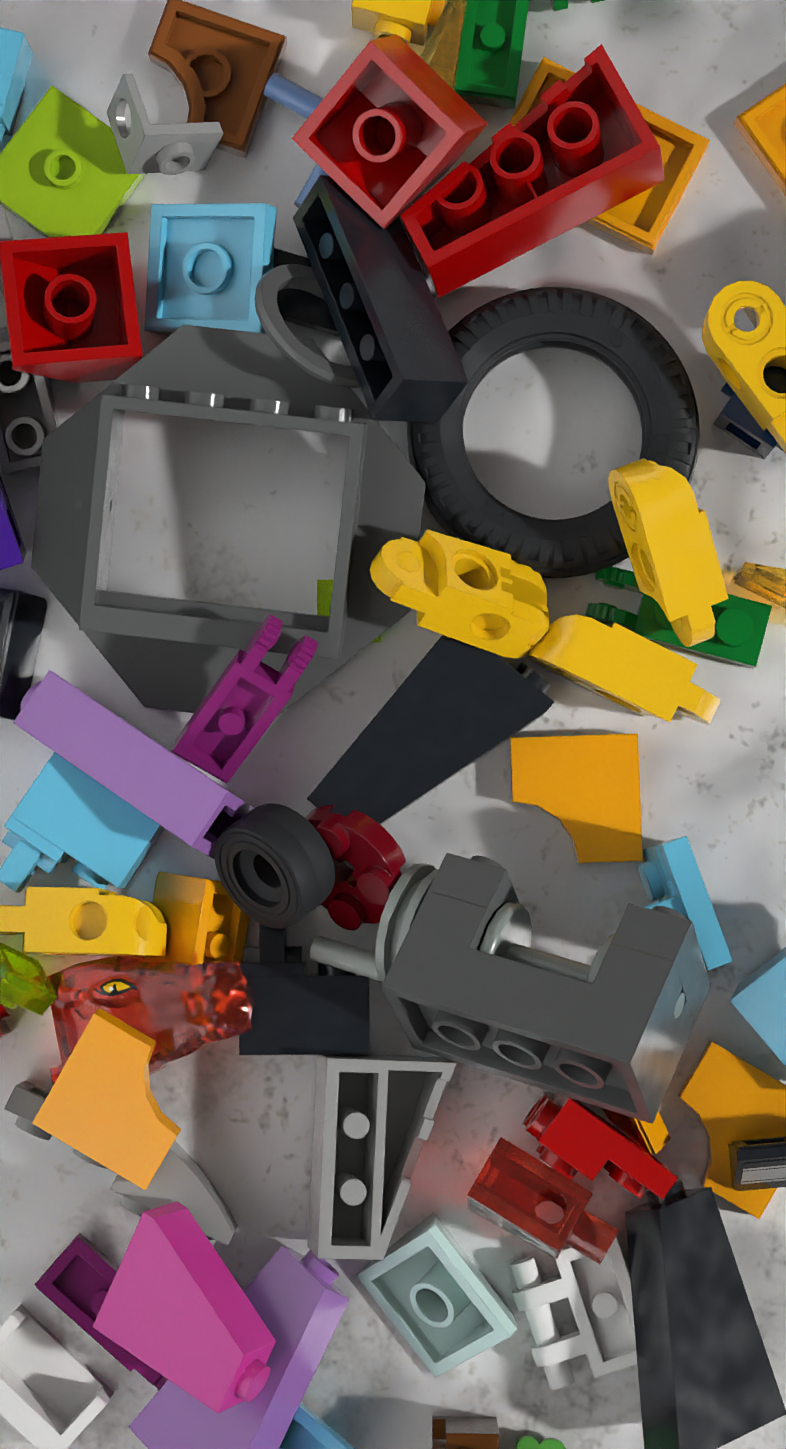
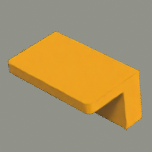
[138,872,249,1013]

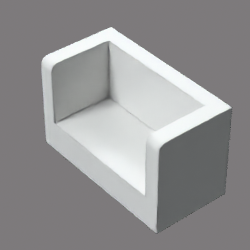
[0,1304,114,1449]

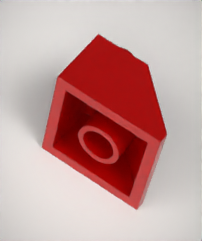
[291,34,488,229]
[0,232,143,383]

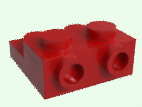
[522,1093,678,1200]

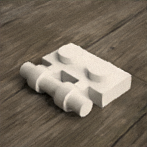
[510,1230,637,1390]

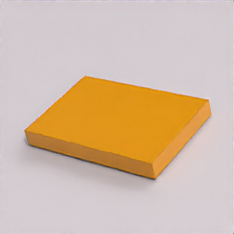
[509,57,710,255]

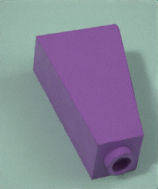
[13,670,254,859]
[128,1245,350,1449]

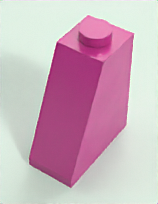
[93,1201,276,1414]

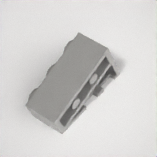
[307,1054,457,1260]

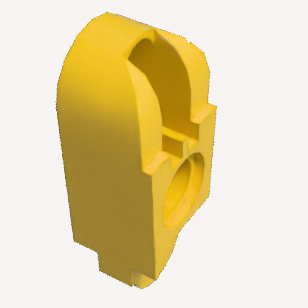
[702,281,786,453]
[608,458,729,647]
[370,529,551,659]
[527,614,720,725]
[0,887,167,957]

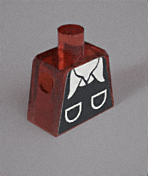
[467,1137,619,1265]

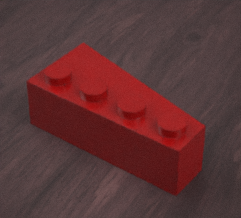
[400,44,665,298]

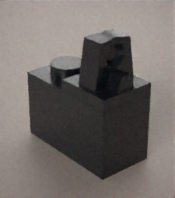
[239,923,370,1055]

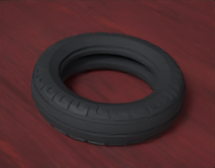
[407,287,700,578]

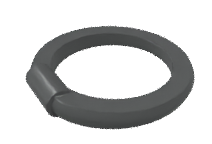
[254,264,360,388]

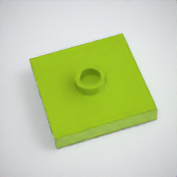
[0,86,147,238]

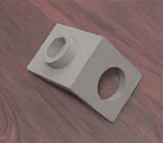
[107,74,223,175]

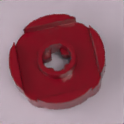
[305,805,406,931]

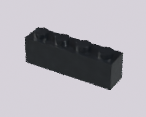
[293,175,469,423]

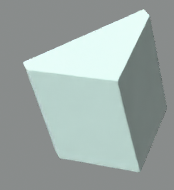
[356,1212,517,1378]

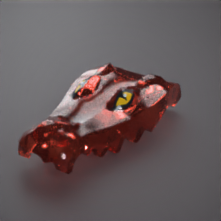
[33,956,253,1086]

